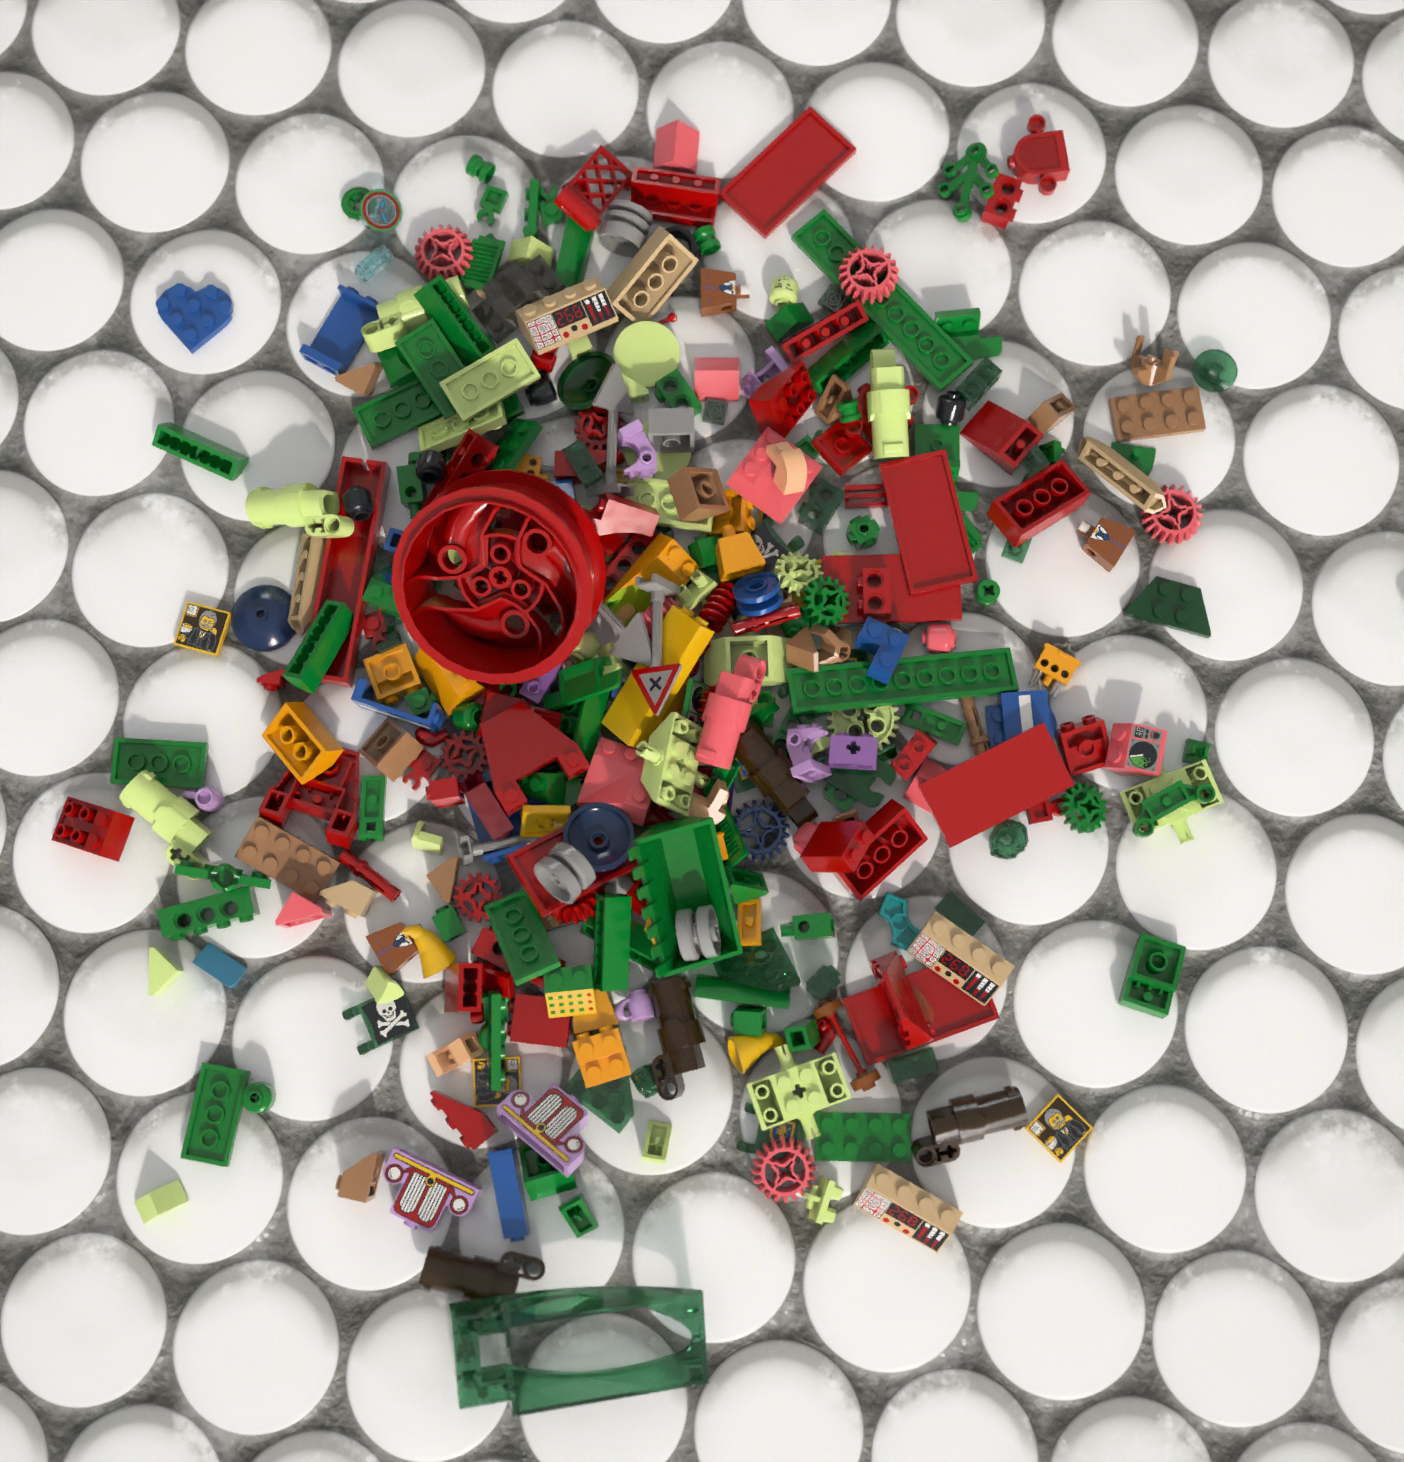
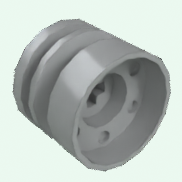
[598,200,653,258]

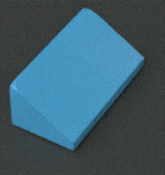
[192,943,248,988]

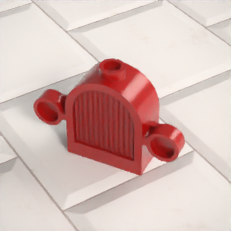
[1007,115,1070,196]
[844,383,919,447]

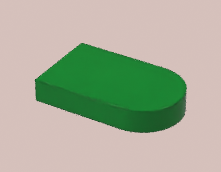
[877,743,897,762]

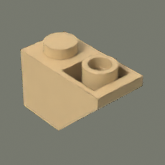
[319,880,378,919]

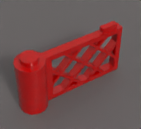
[553,145,633,232]

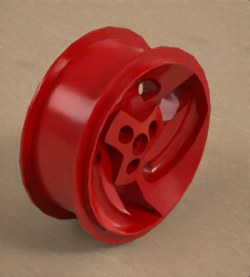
[391,469,607,684]

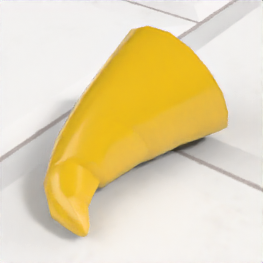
[401,925,456,979]
[727,1031,786,1074]

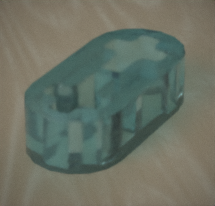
[354,245,394,281]

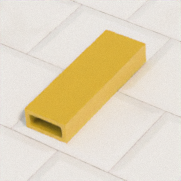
[601,605,715,750]

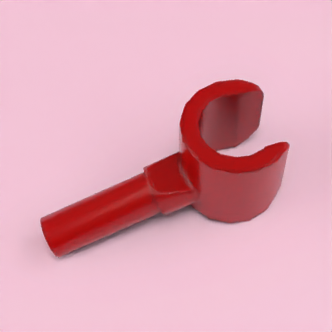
[470,990,485,1024]

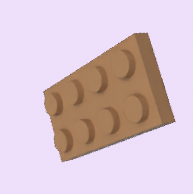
[1108,386,1206,443]
[234,815,341,903]

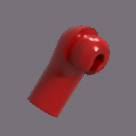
[415,727,450,747]
[814,1018,835,1055]

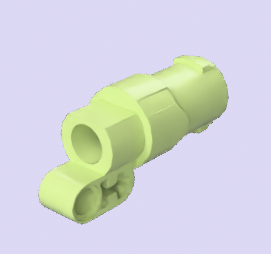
[361,275,470,353]
[866,349,911,460]
[245,483,355,538]
[119,770,214,880]

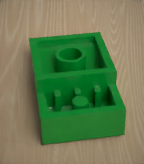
[1118,932,1186,1019]

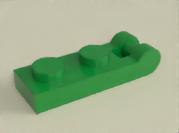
[523,179,541,239]
[898,703,967,746]
[359,776,387,841]

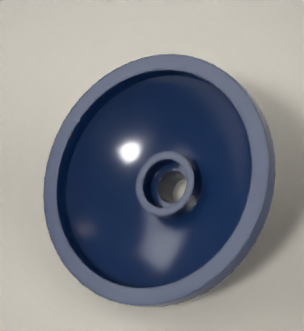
[231,585,297,652]
[563,802,635,872]

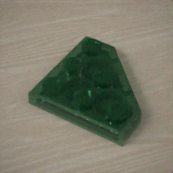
[712,927,801,993]
[563,1045,634,1134]

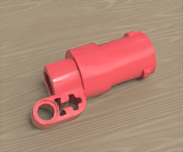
[694,654,766,770]

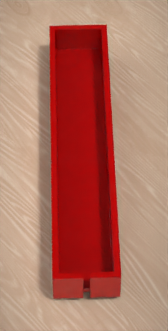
[311,456,392,688]

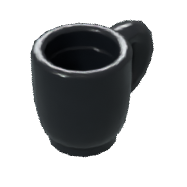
[525,371,558,406]

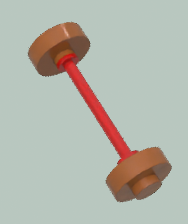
[812,997,881,1092]

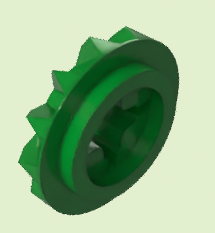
[341,187,377,222]

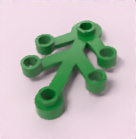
[938,142,999,223]

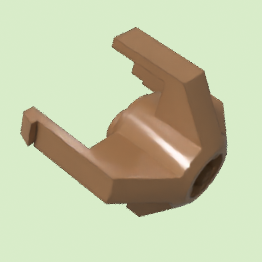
[1129,335,1179,386]
[809,624,853,666]

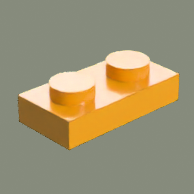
[737,898,762,946]

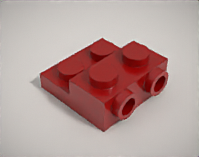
[1055,715,1109,777]

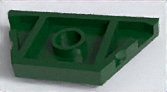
[1123,576,1211,639]

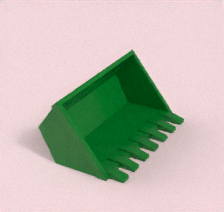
[627,816,743,978]

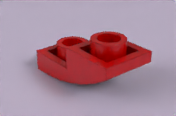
[257,669,291,691]
[473,961,515,998]

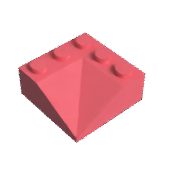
[726,427,823,525]
[576,737,653,827]

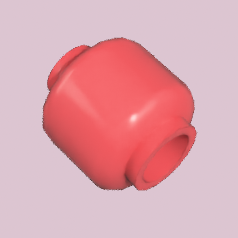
[922,624,956,653]
[792,821,820,854]

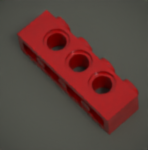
[777,300,869,365]
[422,428,499,507]
[603,532,658,600]
[470,926,566,988]

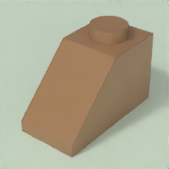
[1027,392,1077,434]

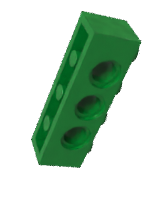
[156,886,260,942]

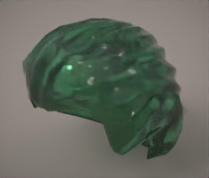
[988,819,1029,860]

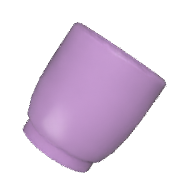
[182,787,224,813]
[615,989,656,1022]

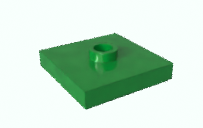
[914,424,960,460]

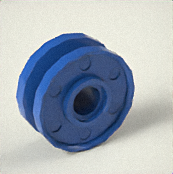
[732,572,784,616]

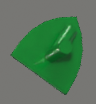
[1111,442,1156,476]

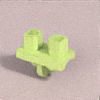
[674,569,718,610]
[801,1176,844,1224]

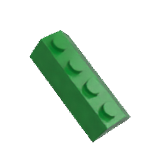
[540,687,610,779]

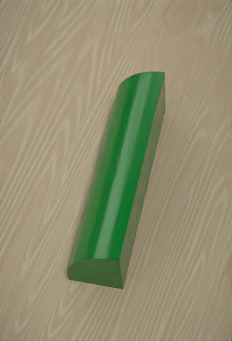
[550,217,595,295]
[414,274,495,367]
[807,320,889,397]
[152,422,250,481]
[282,600,354,694]
[593,893,632,992]
[580,911,661,973]
[694,974,790,1009]

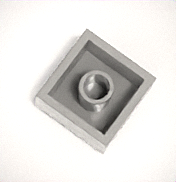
[648,406,694,454]

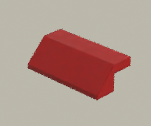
[629,166,721,227]

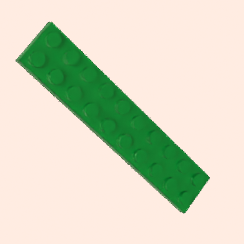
[791,209,974,393]
[785,647,1019,715]

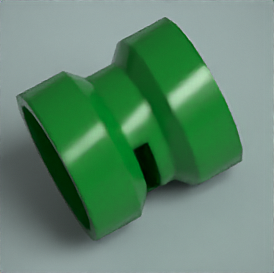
[466,154,496,184]
[693,225,721,256]

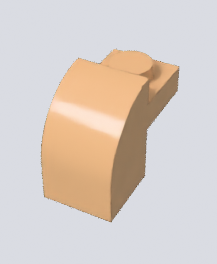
[766,441,807,495]
[681,779,729,825]
[426,1031,485,1077]

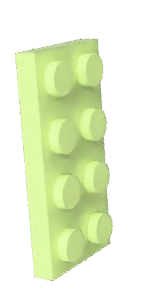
[439,338,541,423]
[418,400,507,453]
[625,476,714,533]

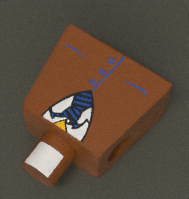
[700,268,750,317]
[1076,518,1136,572]
[366,922,423,976]

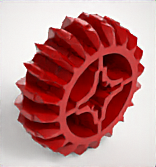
[550,886,606,925]

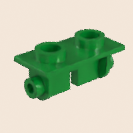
[702,758,741,798]

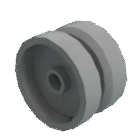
[534,842,596,904]
[676,904,721,962]

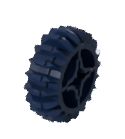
[732,800,790,863]

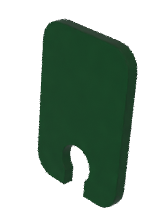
[822,747,896,808]

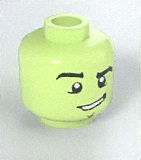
[769,275,799,309]

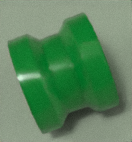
[836,398,862,423]
[975,579,1000,606]

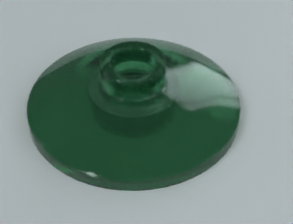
[1192,349,1238,393]

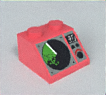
[1105,723,1168,776]

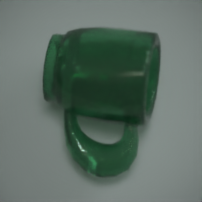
[629,1063,658,1099]

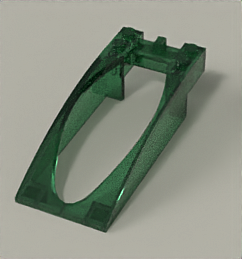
[449,1286,708,1417]

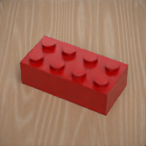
[987,459,1091,548]
[832,798,928,902]

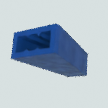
[488,1145,530,1242]

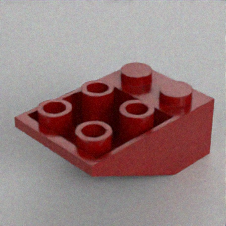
[748,361,817,438]
[960,400,1044,476]
[51,796,135,862]

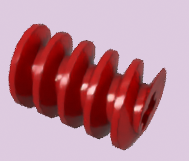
[698,581,737,633]

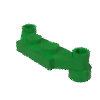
[1132,780,1216,838]

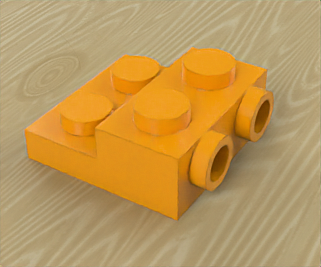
[702,489,756,537]
[363,643,424,707]
[572,1025,632,1088]

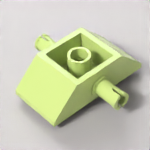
[704,615,796,704]
[636,712,709,817]
[1119,759,1224,844]
[746,1043,852,1140]

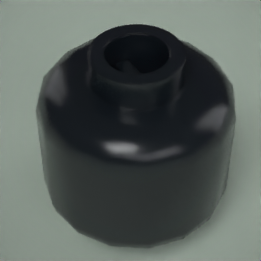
[935,391,966,426]
[415,450,446,485]
[342,486,375,521]

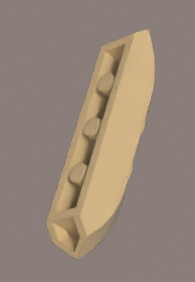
[1077,436,1167,514]
[288,526,327,635]

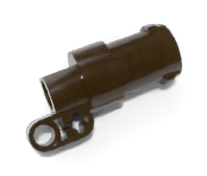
[734,720,819,828]
[648,975,706,1100]
[911,1086,1028,1167]
[418,1245,545,1308]

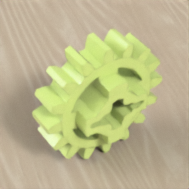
[773,551,824,596]

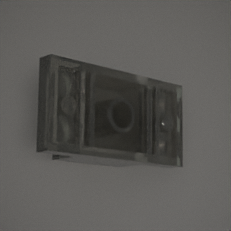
[472,254,566,344]

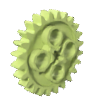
[825,706,900,751]

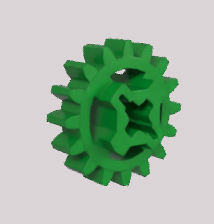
[801,576,850,627]
[1058,783,1108,834]

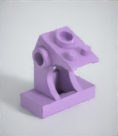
[740,346,789,399]
[617,419,657,481]
[786,724,832,784]

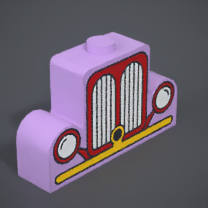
[497,1084,588,1178]
[383,1146,482,1232]

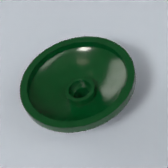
[557,351,616,410]

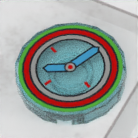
[358,189,403,234]

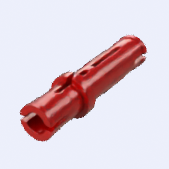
[730,603,801,637]
[338,849,402,903]

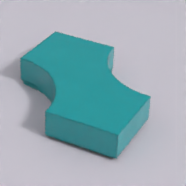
[877,892,920,951]

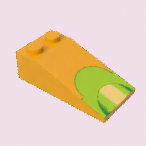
[603,533,700,627]

